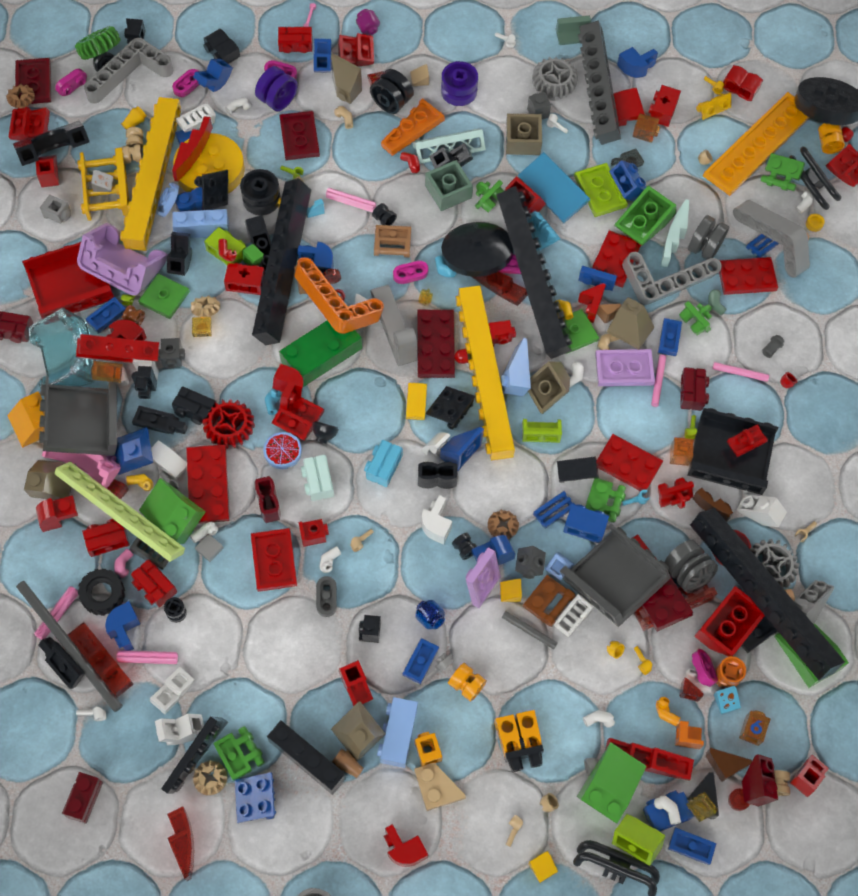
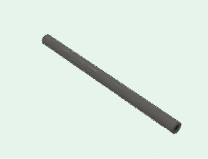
[16,581,123,712]

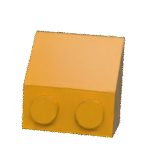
[7,391,44,448]

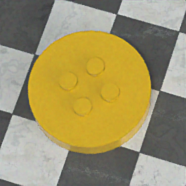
[173,133,245,194]

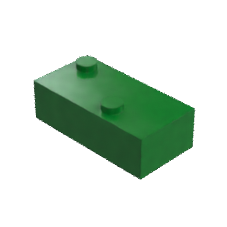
[279,320,362,387]

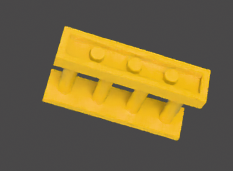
[77,147,129,221]

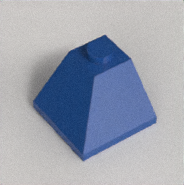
[440,427,484,471]
[115,428,153,475]

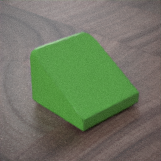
[242,244,264,266]

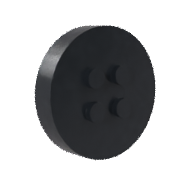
[794,77,858,125]

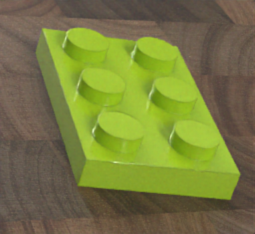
[574,163,628,217]

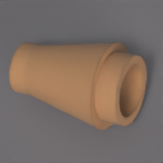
[332,749,364,778]

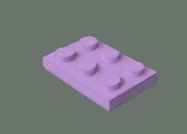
[595,349,655,386]
[466,547,501,608]

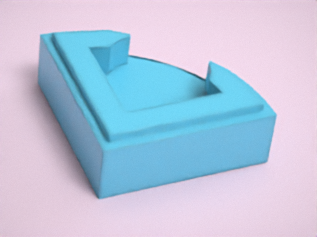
[306,199,325,218]

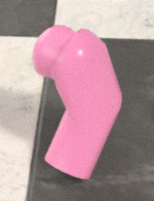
[114,549,133,578]

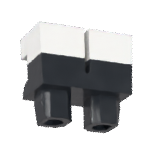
[131,359,159,399]

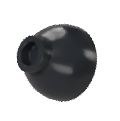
[93,52,114,72]
[312,421,339,444]

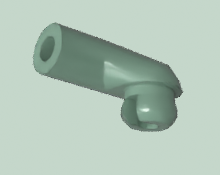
[708,290,727,316]

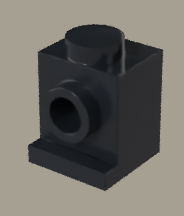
[124,18,146,44]
[359,615,381,643]

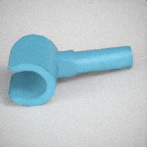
[622,490,650,506]

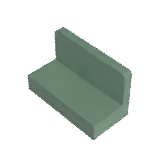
[556,15,591,45]

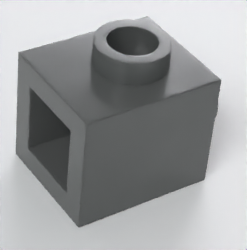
[527,92,551,120]

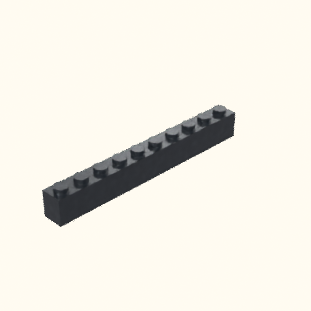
[252,178,311,346]
[496,186,572,359]
[690,508,845,681]

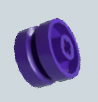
[441,61,478,106]
[255,66,298,112]

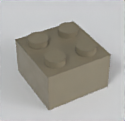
[506,113,542,155]

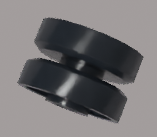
[370,69,414,114]
[240,169,281,215]

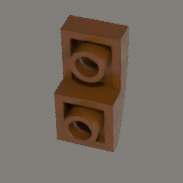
[693,488,733,522]

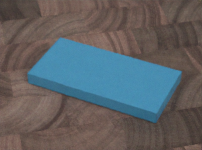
[518,152,590,223]

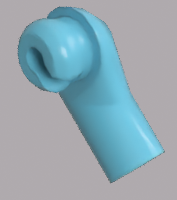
[435,256,456,277]
[265,388,281,415]

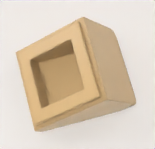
[410,64,429,86]

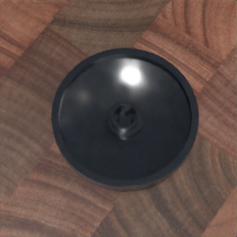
[441,222,513,277]

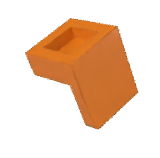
[675,721,704,749]

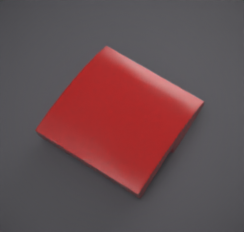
[338,33,374,66]
[614,88,645,126]
[8,106,50,141]
[825,144,858,187]
[272,397,325,441]

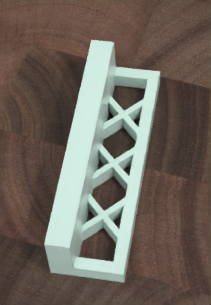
[413,128,486,164]

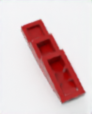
[172,116,213,182]
[605,738,694,781]

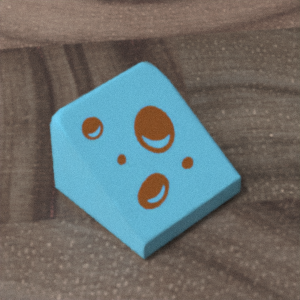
[714,686,741,714]

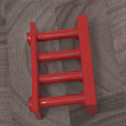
[76,334,159,363]

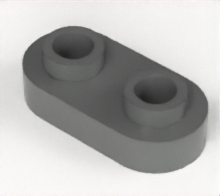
[316,576,337,617]

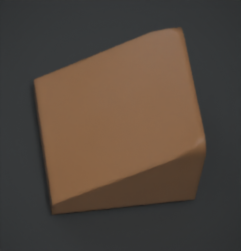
[597,304,621,323]

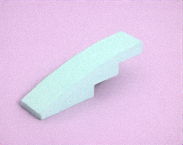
[661,199,689,267]

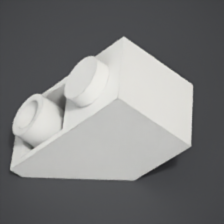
[736,494,787,527]

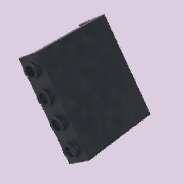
[687,408,779,495]

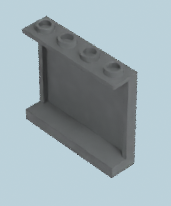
[39,377,117,456]
[560,524,670,627]

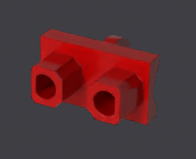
[727,424,768,457]
[658,477,694,509]

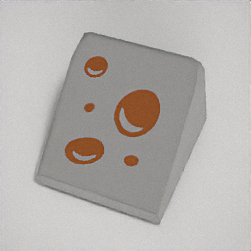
[91,170,113,192]

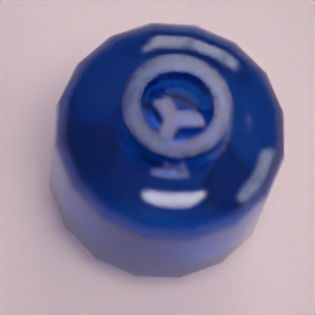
[415,600,445,630]

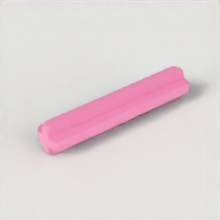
[326,188,376,212]
[34,586,78,640]
[116,650,178,664]

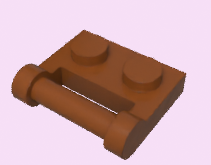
[523,575,576,627]

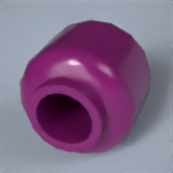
[356,9,380,35]

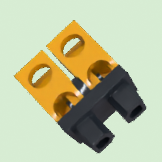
[494,710,544,773]

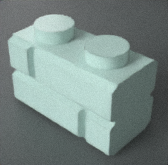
[301,455,334,501]

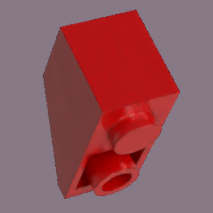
[36,155,59,188]

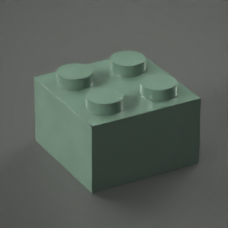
[425,160,473,211]

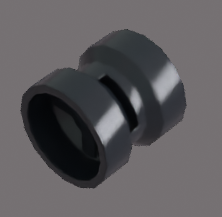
[372,203,397,226]
[452,532,478,560]
[164,597,187,623]

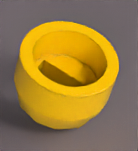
[607,641,625,659]

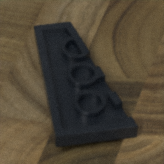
[161,716,228,794]

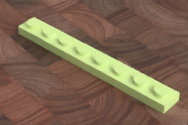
[55,462,185,562]

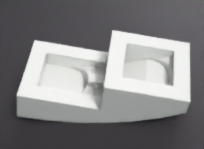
[421,432,450,455]
[151,440,187,480]
[150,667,195,714]

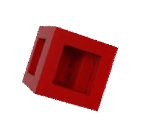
[488,320,516,347]
[298,519,329,547]

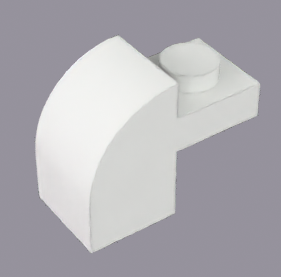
[422,495,452,545]
[155,714,204,745]

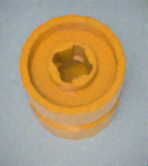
[818,123,845,154]
[448,663,487,702]

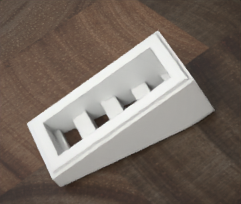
[176,103,216,132]
[554,594,594,638]

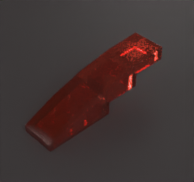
[472,271,528,306]
[67,622,134,697]

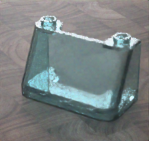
[28,308,100,389]

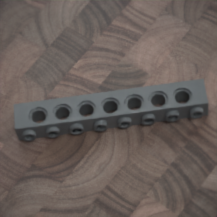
[578,20,621,145]

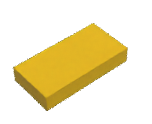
[406,383,427,420]

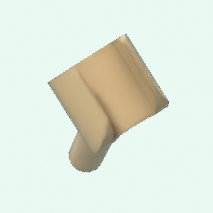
[795,521,817,542]
[350,529,374,552]
[506,815,523,847]

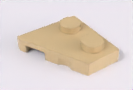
[414,763,466,811]

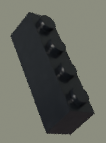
[267,720,346,795]

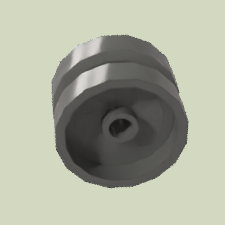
[688,215,730,260]

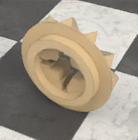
[190,295,220,317]
[193,760,227,795]

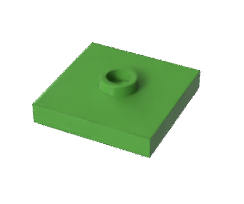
[138,274,190,319]
[561,309,599,354]

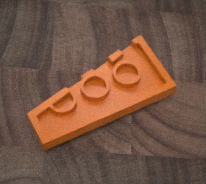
[381,98,445,156]

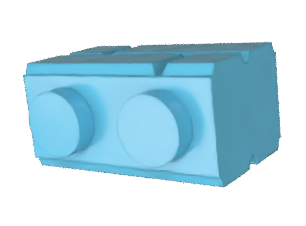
[364,440,403,487]

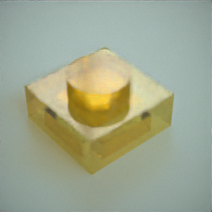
[192,317,212,337]
[686,792,718,822]

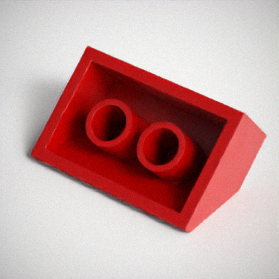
[694,586,765,657]

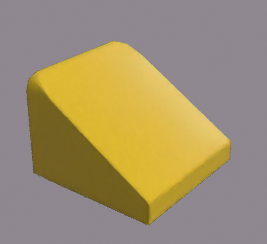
[500,579,522,602]
[528,851,558,883]

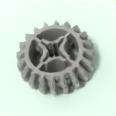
[532,57,578,99]
[750,539,799,589]

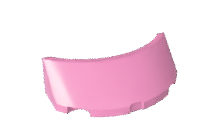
[42,451,120,489]

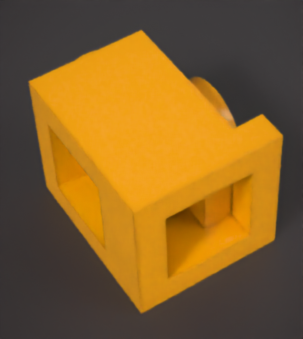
[414,732,442,766]

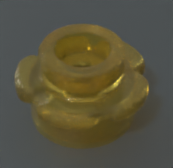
[418,288,433,306]

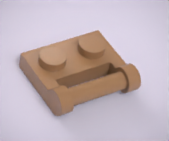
[374,225,411,258]

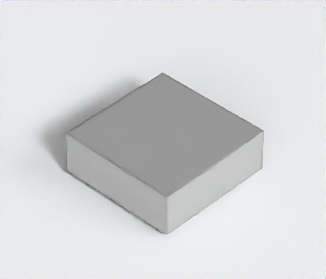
[195,534,223,562]

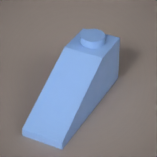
[500,338,531,396]

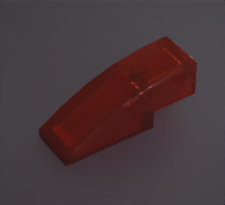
[167,806,195,881]

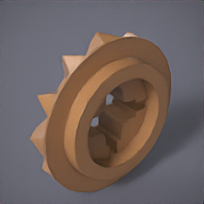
[6,84,35,108]
[488,509,519,539]

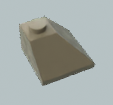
[331,54,362,104]
[607,297,654,350]
[528,361,570,414]
[24,460,77,500]
[331,702,386,761]

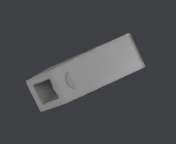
[794,580,834,624]

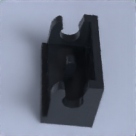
[557,456,599,483]

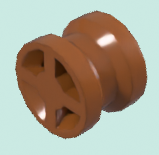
[122,305,145,326]

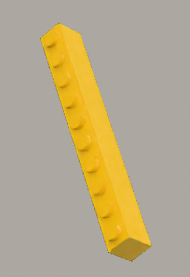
[120,97,181,251]
[455,285,515,461]

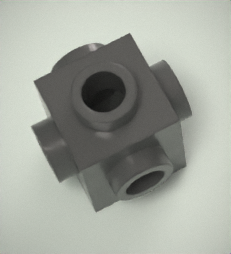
[158,338,185,369]
[515,546,546,579]

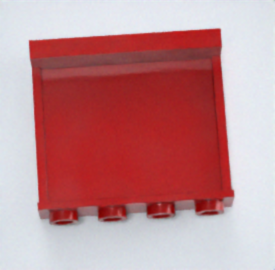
[22,242,114,323]

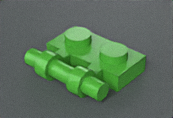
[761,153,805,191]
[585,478,626,523]
[213,726,265,781]

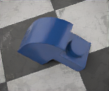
[314,39,332,73]
[617,47,658,78]
[193,59,233,92]
[297,242,334,278]
[472,535,516,566]
[105,601,141,651]

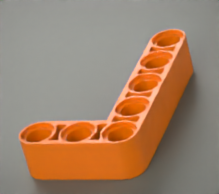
[294,257,384,333]

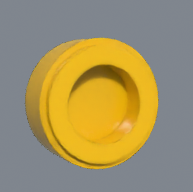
[806,214,825,232]

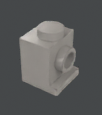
[40,194,71,224]

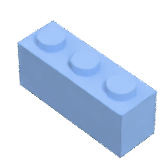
[173,209,229,238]
[377,697,418,768]

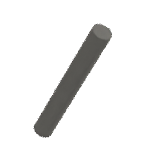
[502,611,558,649]

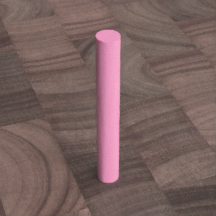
[651,355,666,407]
[712,362,769,382]

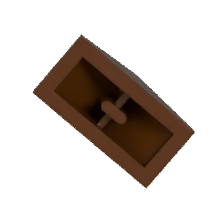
[705,748,752,782]

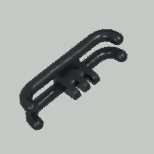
[789,146,842,210]
[573,840,660,896]

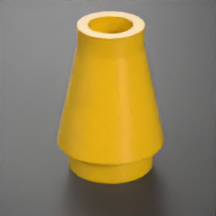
[121,106,147,130]

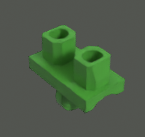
[475,179,504,213]
[679,301,712,335]

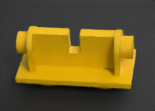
[696,92,731,120]

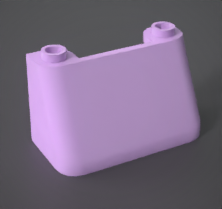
[77,223,168,296]

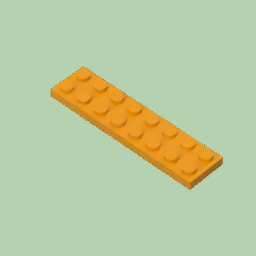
[703,92,810,196]

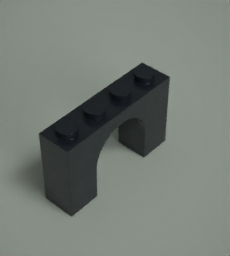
[13,121,90,166]

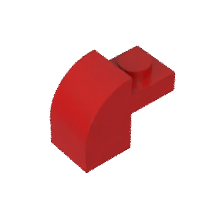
[106,320,147,341]
[272,363,303,410]
[36,495,78,532]
[339,660,373,707]
[790,754,829,797]
[383,824,428,867]

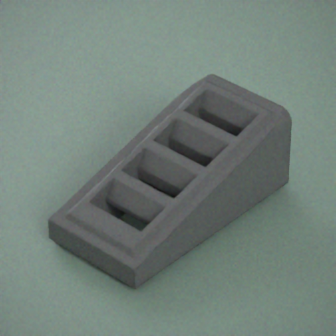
[129,537,169,570]

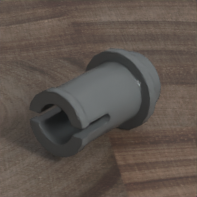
[762,335,784,358]

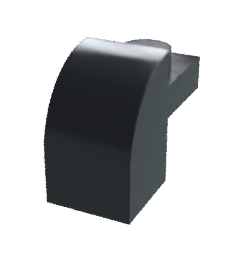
[429,143,473,169]
[167,232,192,276]

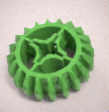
[75,26,121,60]

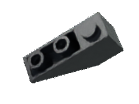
[245,215,271,271]

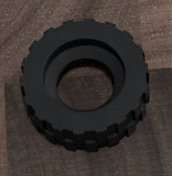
[78,568,125,616]

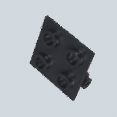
[194,170,228,210]
[425,386,475,430]

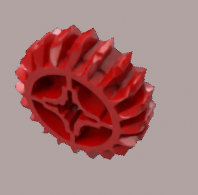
[203,398,255,449]

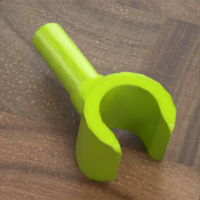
[280,166,304,179]
[121,294,136,306]
[685,415,697,439]

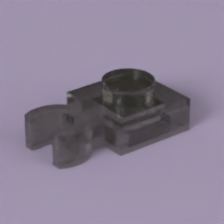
[611,148,644,167]

